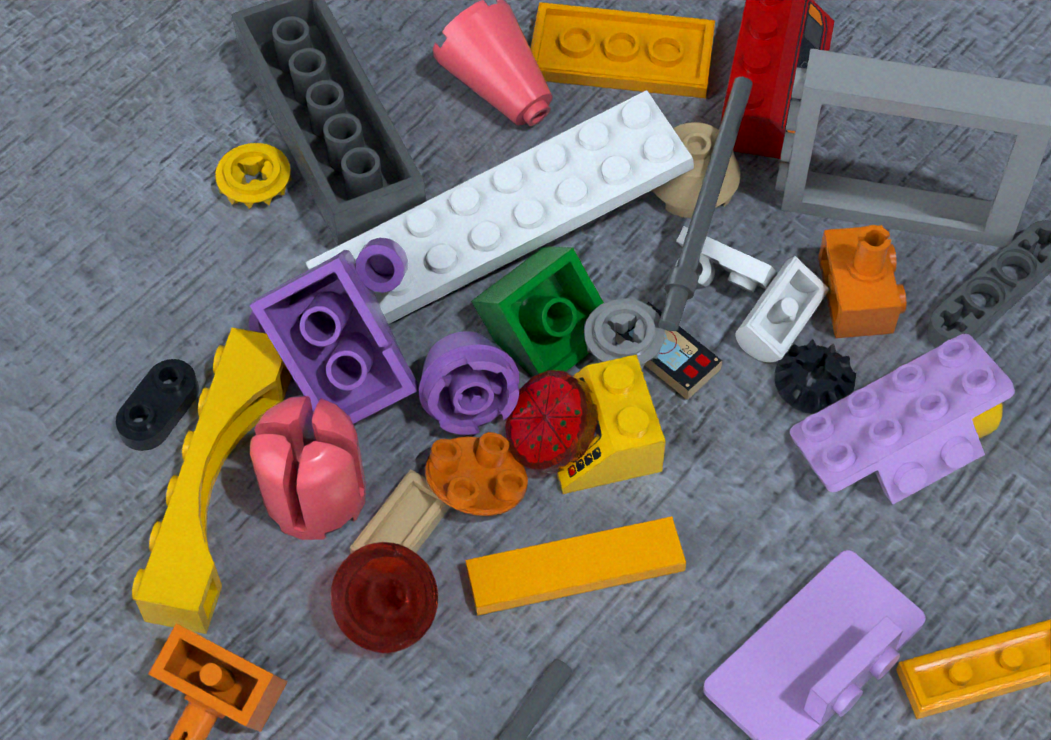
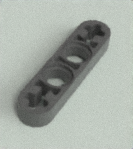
[927,220,1051,348]

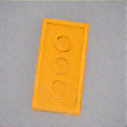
[530,2,715,99]

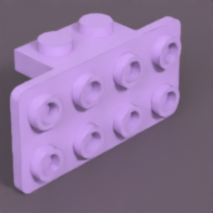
[790,334,1015,504]
[703,550,926,740]

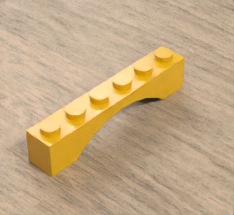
[132,327,292,634]

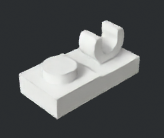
[675,226,777,293]

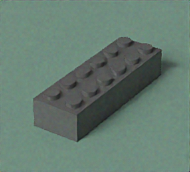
[231,0,426,246]

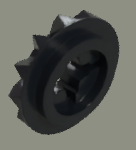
[774,339,856,414]

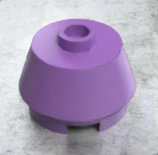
[419,331,519,435]

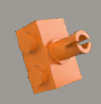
[818,225,906,339]
[148,623,288,740]

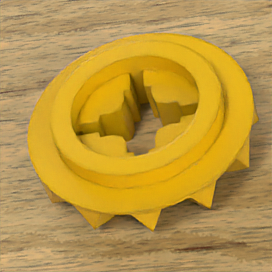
[215,143,292,209]

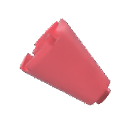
[433,0,553,126]

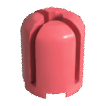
[250,396,366,540]

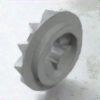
[584,298,665,369]

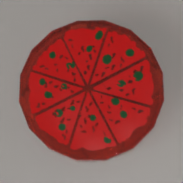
[505,370,598,474]

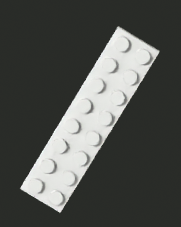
[305,90,694,324]

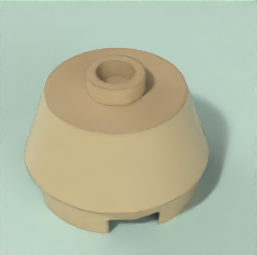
[651,122,741,218]

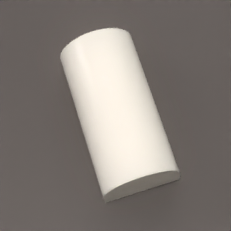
[735,256,829,363]

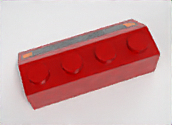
[720,0,835,159]

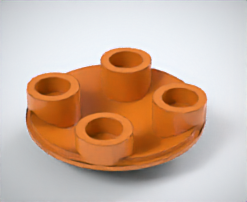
[425,432,528,516]

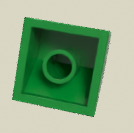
[471,247,604,384]

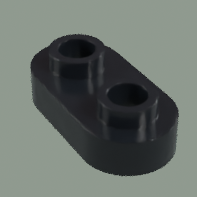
[115,359,199,451]

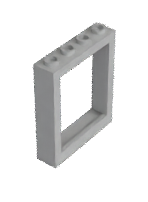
[775,48,1051,248]

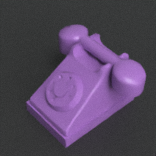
[248,237,419,424]

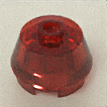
[331,542,438,653]

